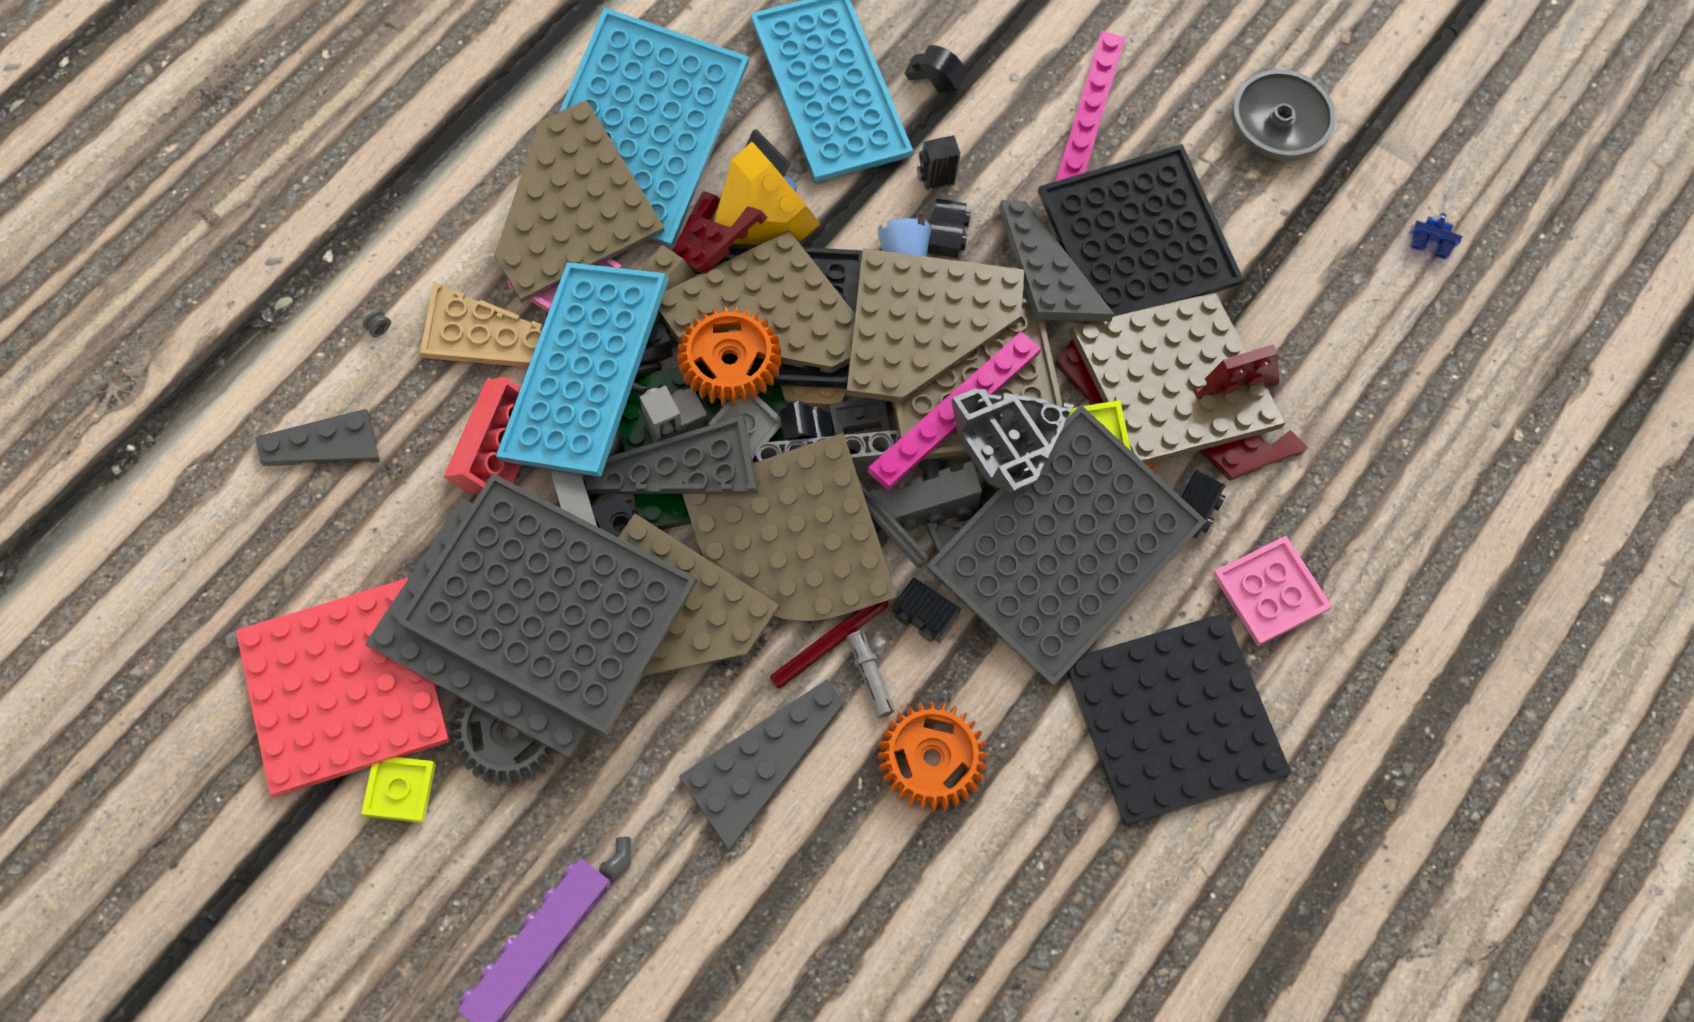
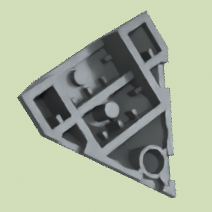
[951,388,1074,493]

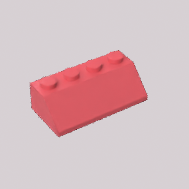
[443,377,521,495]

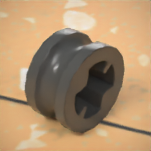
[363,310,391,337]

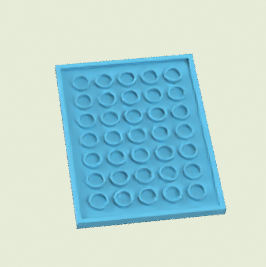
[559,7,750,247]

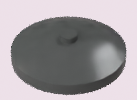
[1231,69,1336,161]

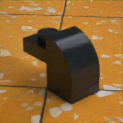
[904,45,968,93]

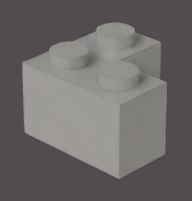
[640,386,708,443]

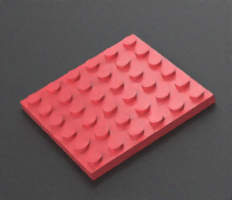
[236,578,450,798]

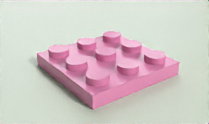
[1213,536,1332,647]

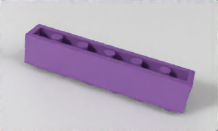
[457,858,612,1022]

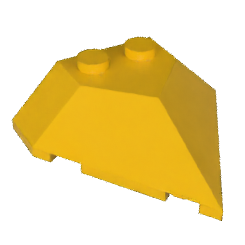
[714,142,820,245]

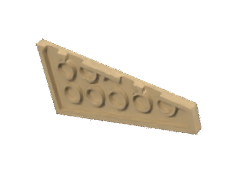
[420,281,543,367]

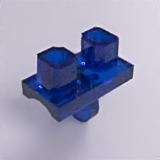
[1409,212,1463,259]

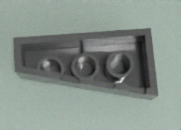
[870,461,982,537]

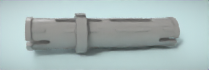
[846,630,895,718]

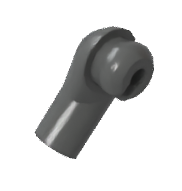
[599,837,631,879]

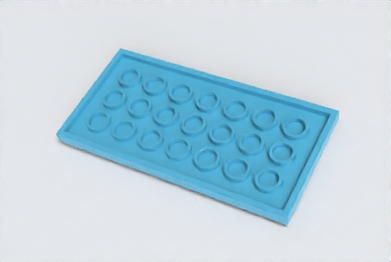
[750,0,913,183]
[496,262,669,477]

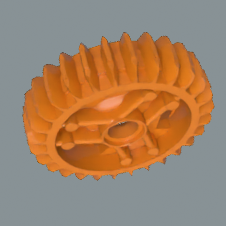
[677,306,781,406]
[877,701,988,812]

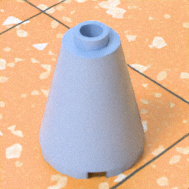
[878,218,931,257]

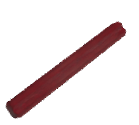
[770,601,889,689]

